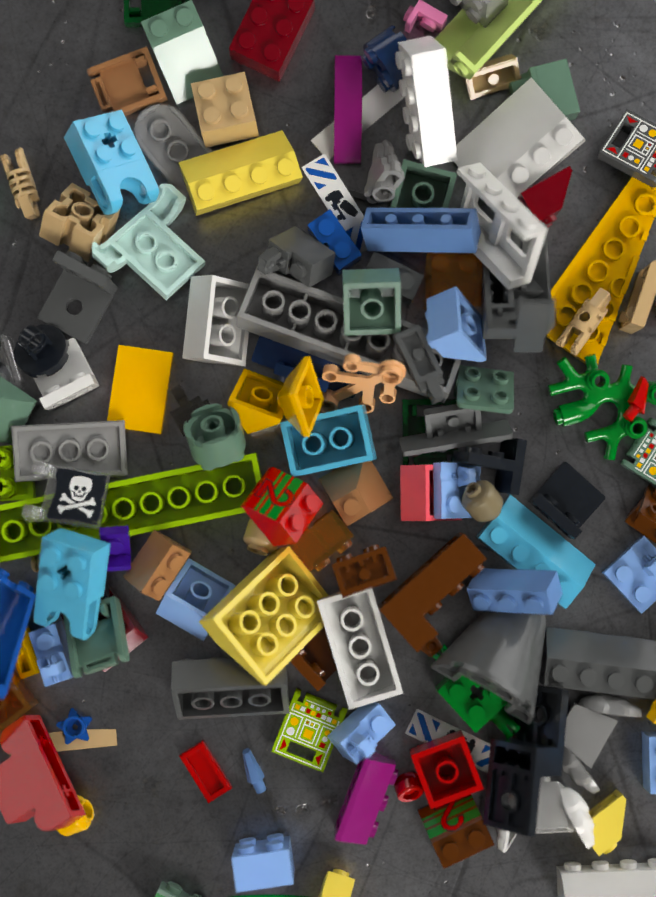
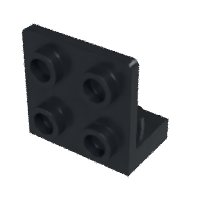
[528,462,606,539]

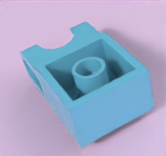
[64,110,159,215]
[34,528,110,640]

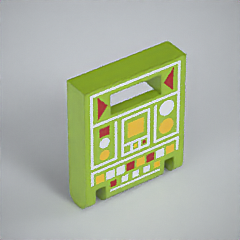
[271,688,348,773]

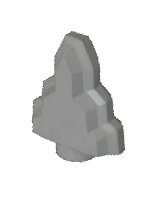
[364,139,404,204]

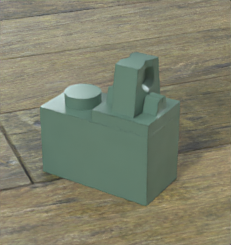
[508,58,580,121]

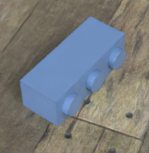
[467,568,563,615]

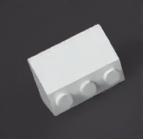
[182,275,250,366]

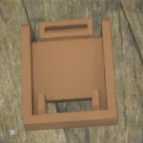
[87,46,168,117]

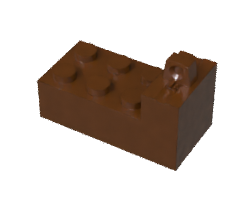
[377,532,487,658]

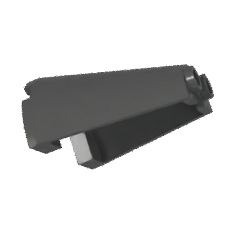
[430,611,547,725]

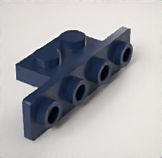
[251,336,363,398]

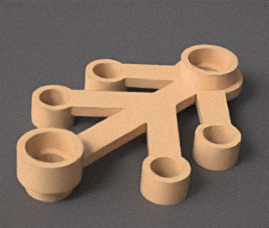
[319,354,406,413]

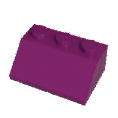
[334,752,399,845]

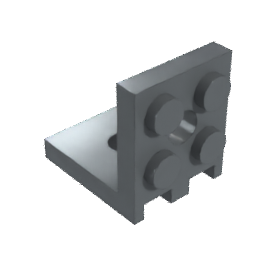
[37,250,118,345]

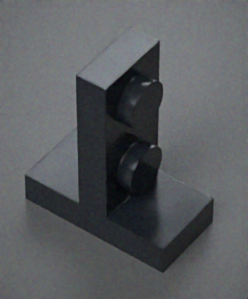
[452,438,527,495]

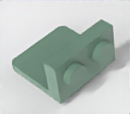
[453,365,514,414]

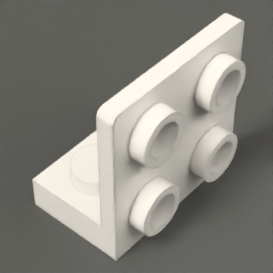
[33,338,100,411]

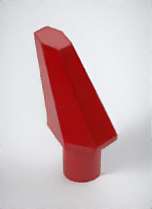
[623,376,649,422]

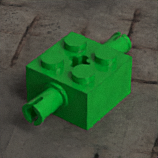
[433,644,520,739]

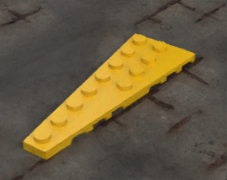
[546,173,656,365]

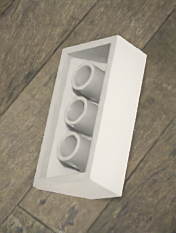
[317,588,404,710]
[556,858,656,897]

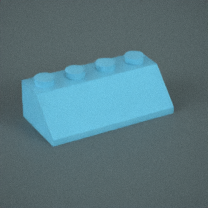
[475,494,596,609]

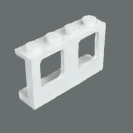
[457,162,548,290]

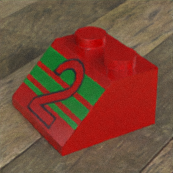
[241,467,323,546]

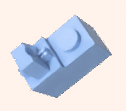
[28,621,74,687]
[327,702,396,764]

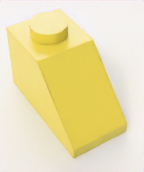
[588,789,626,856]

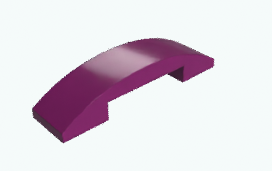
[334,55,362,164]

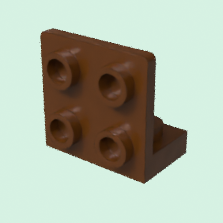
[331,544,397,598]
[290,627,337,691]

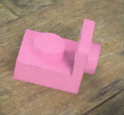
[403,0,448,33]

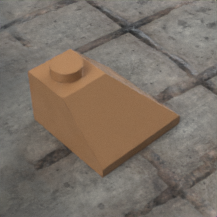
[319,461,393,526]

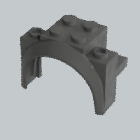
[481,223,555,352]

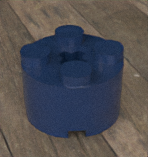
[361,25,407,93]

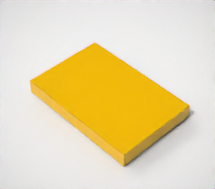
[107,345,174,434]

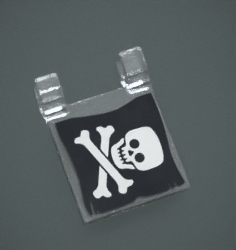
[22,461,111,530]

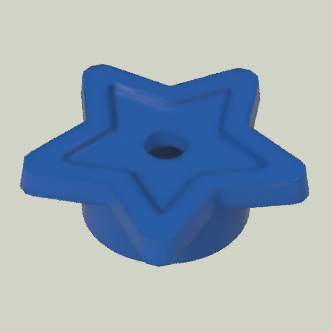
[56,708,92,745]

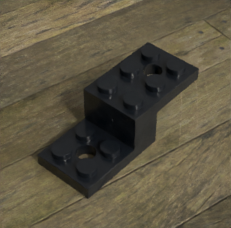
[483,685,569,837]

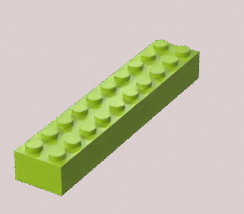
[0,453,262,563]

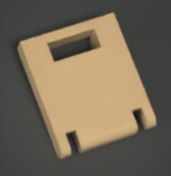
[618,260,656,334]

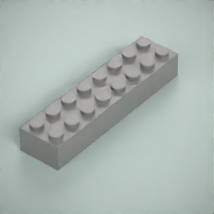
[237,268,461,403]

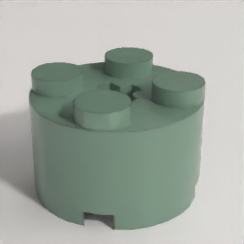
[184,403,246,471]

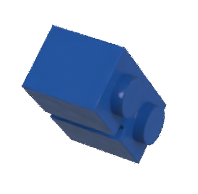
[307,209,362,275]

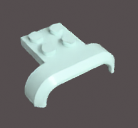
[92,184,205,300]

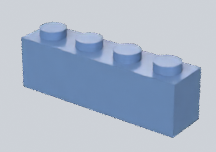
[361,208,481,253]

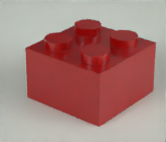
[409,730,484,809]

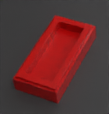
[179,739,233,803]

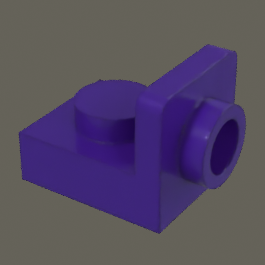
[100,526,131,571]

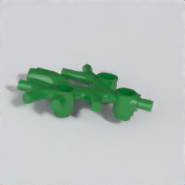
[548,354,656,460]

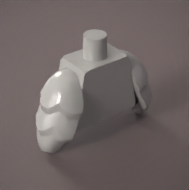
[562,693,642,794]

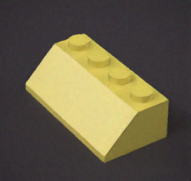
[178,130,303,216]

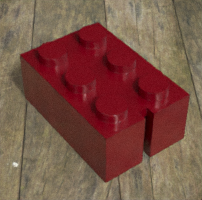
[229,0,315,82]

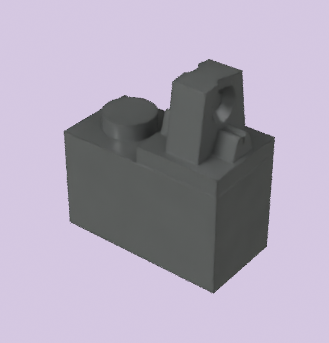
[257,226,335,287]

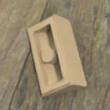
[462,54,521,100]

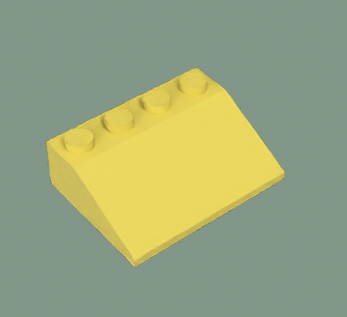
[199,545,329,685]

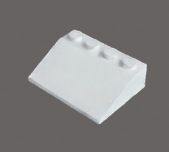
[454,78,586,198]

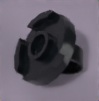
[14,324,69,378]

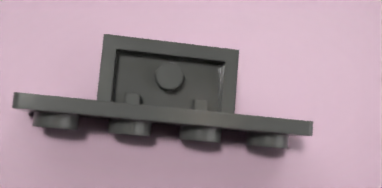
[399,404,513,457]

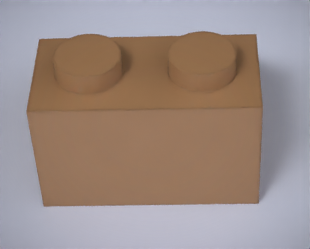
[123,530,192,601]

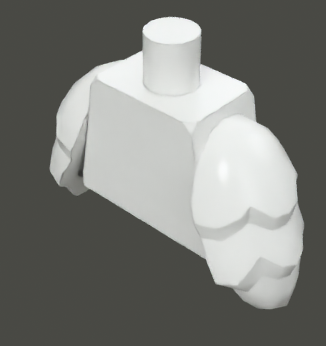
[495,777,595,853]

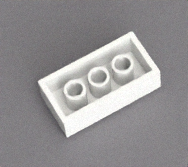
[395,35,457,167]

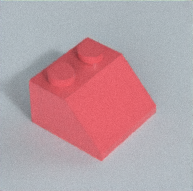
[400,465,462,521]

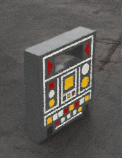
[597,109,656,188]

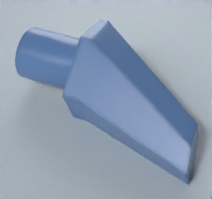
[242,748,267,794]

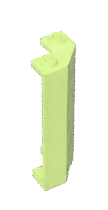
[435,0,543,80]

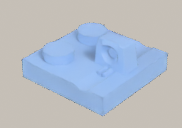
[433,462,481,519]
[602,535,656,614]

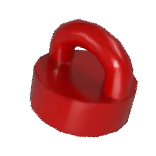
[394,771,424,802]

